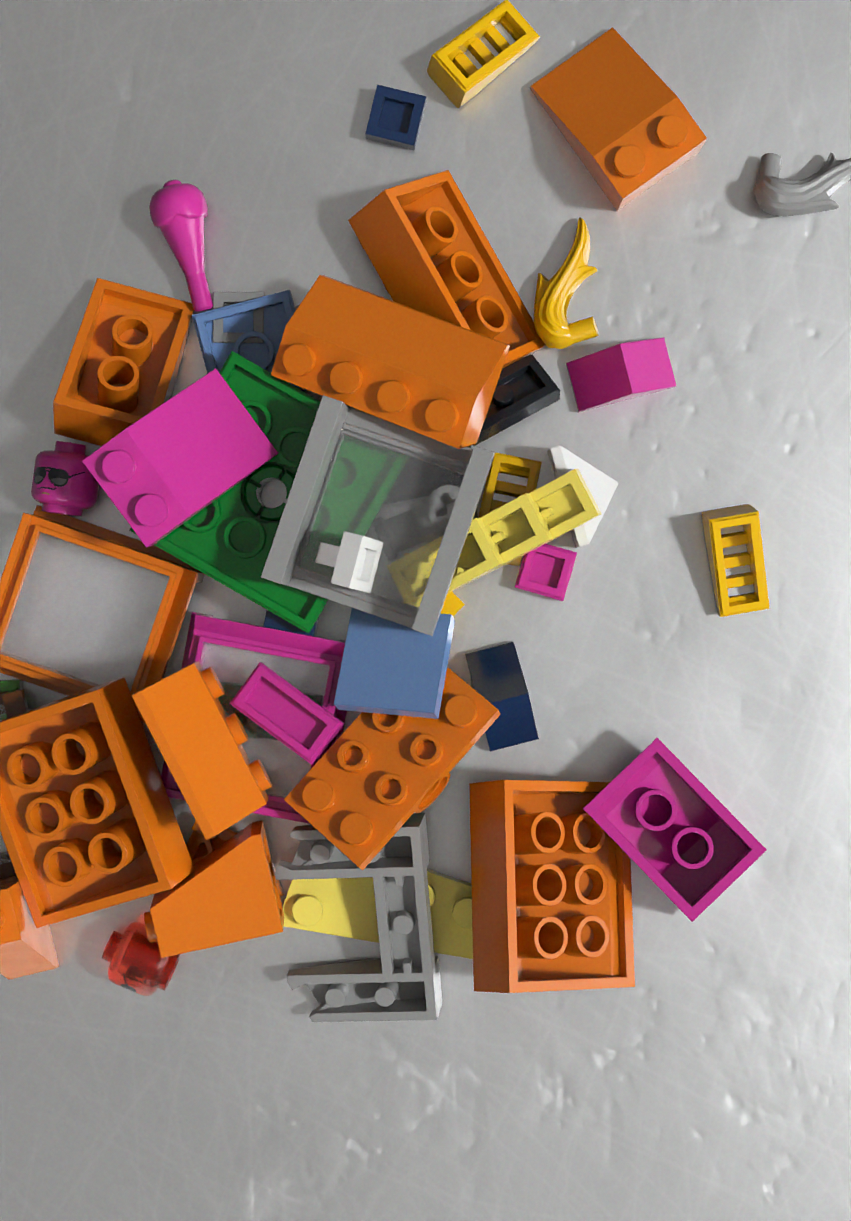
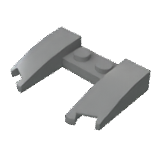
[275,813,443,1022]

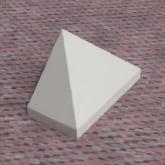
[547,445,619,548]

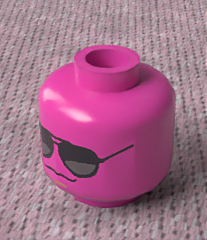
[31,441,99,517]

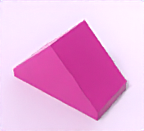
[566,337,676,413]

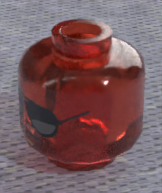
[102,922,181,996]

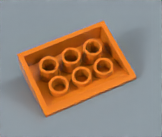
[0,677,195,928]
[469,780,635,993]

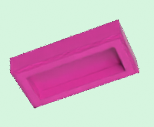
[229,662,345,765]

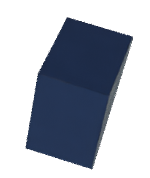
[465,642,539,752]

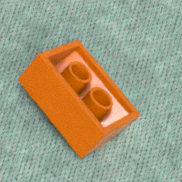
[131,660,272,840]

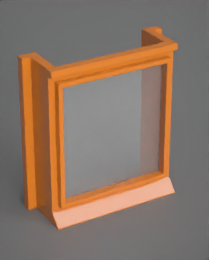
[0,505,205,722]

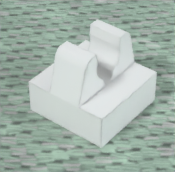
[315,531,384,593]

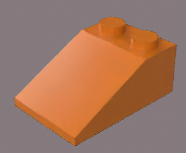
[530,27,707,211]
[53,278,194,446]

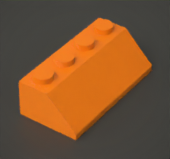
[348,170,546,369]
[271,275,510,449]

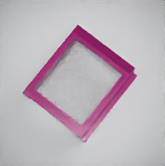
[161,612,347,824]

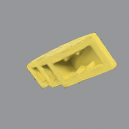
[387,469,602,608]

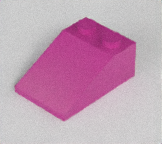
[82,369,279,548]
[583,738,767,922]

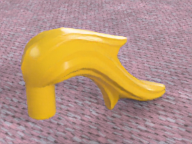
[534,217,599,349]

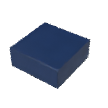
[365,85,427,150]

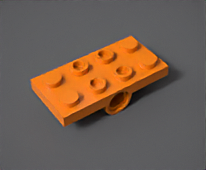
[284,667,501,871]

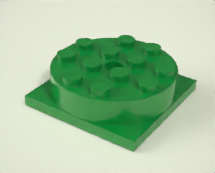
[129,351,411,634]

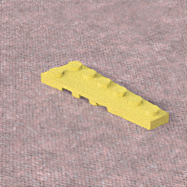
[283,868,473,959]

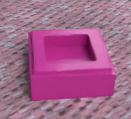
[514,544,577,601]

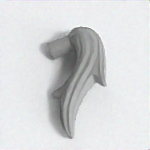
[754,153,851,217]

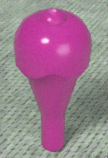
[149,180,213,312]

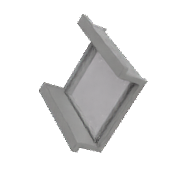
[261,395,495,636]

